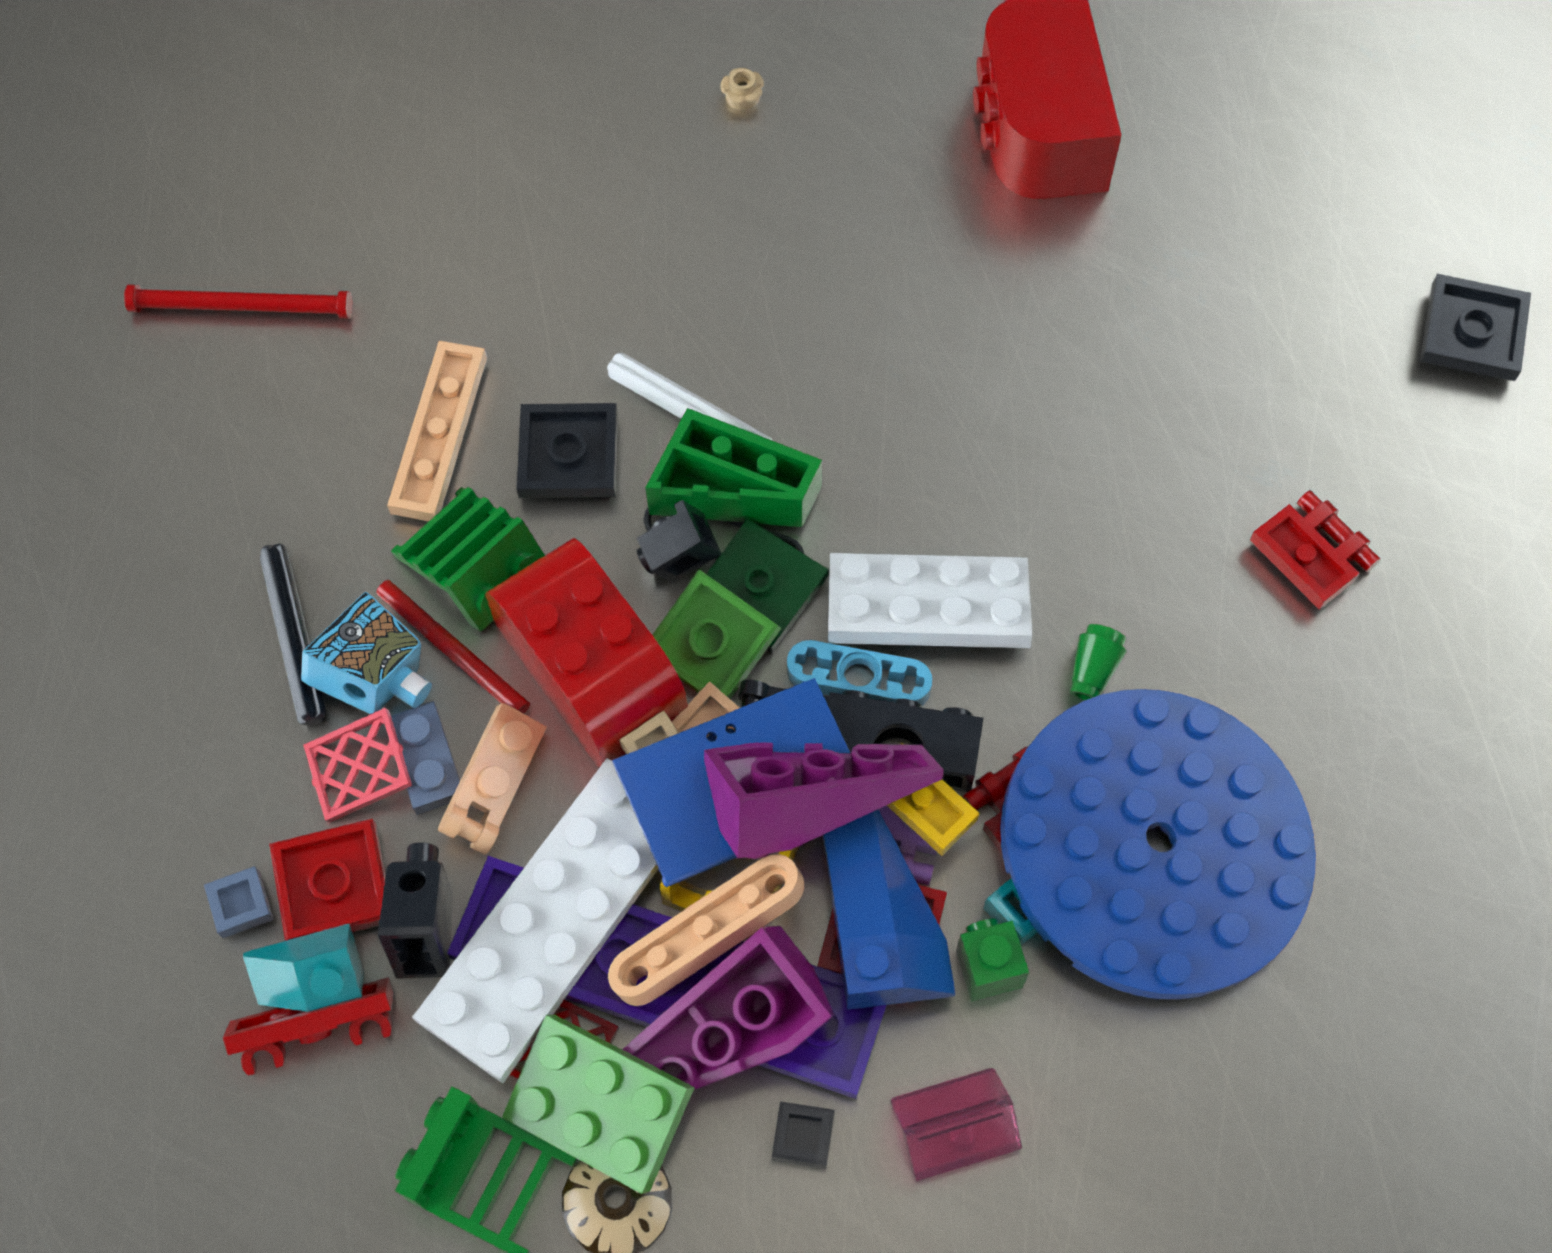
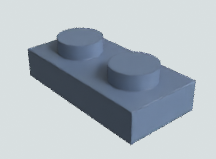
[391,701,460,815]

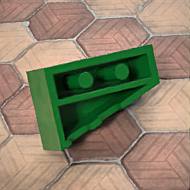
[645,408,822,527]

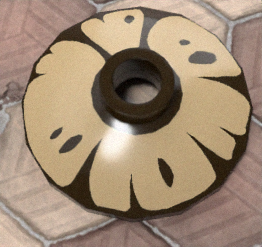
[562,1161,672,1253]

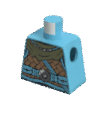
[301,592,432,714]

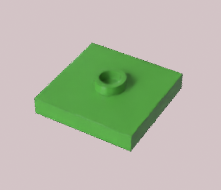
[652,570,782,700]

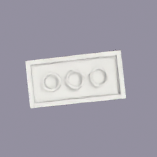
[828,553,1032,648]

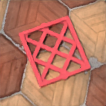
[303,708,412,823]

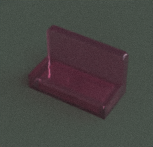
[891,1068,1023,1181]

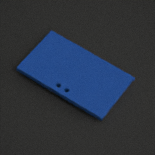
[612,678,850,887]

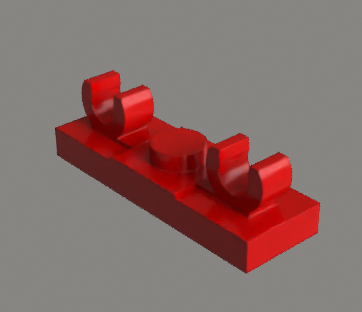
[222,977,394,1076]

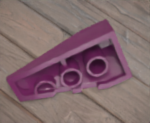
[704,743,944,859]
[622,926,834,1090]

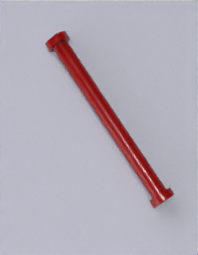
[124,284,353,319]

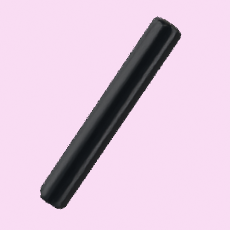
[260,543,326,726]

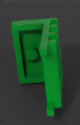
[390,487,545,632]
[394,1086,577,1253]

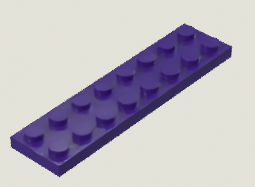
[447,856,887,1099]

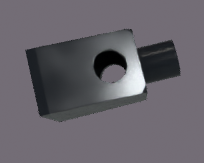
[378,842,453,979]

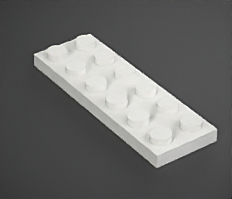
[412,758,659,1083]

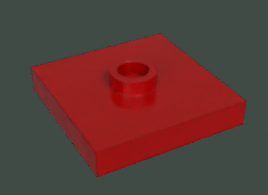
[269,818,386,941]

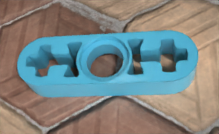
[787,640,932,706]

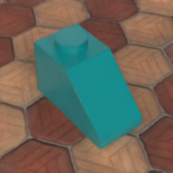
[243,923,364,1012]

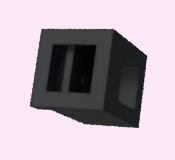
[637,500,722,583]

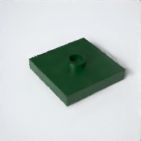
[706,519,829,653]

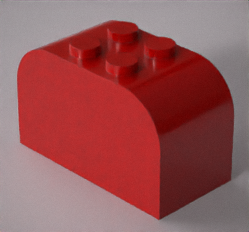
[973,0,1122,199]
[486,538,688,768]

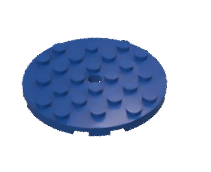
[1000,689,1316,1000]

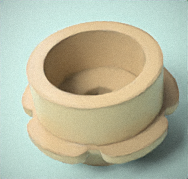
[720,68,764,110]

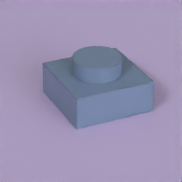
[204,866,274,938]

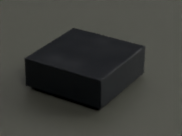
[772,1101,835,1169]

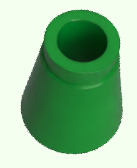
[1069,624,1127,701]

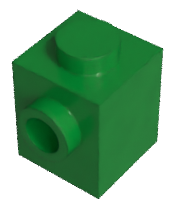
[956,918,1029,1002]

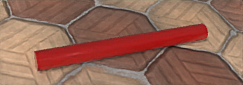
[376,580,530,714]

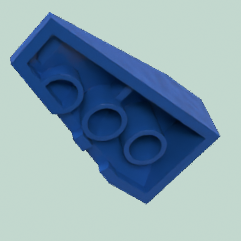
[823,809,956,1010]

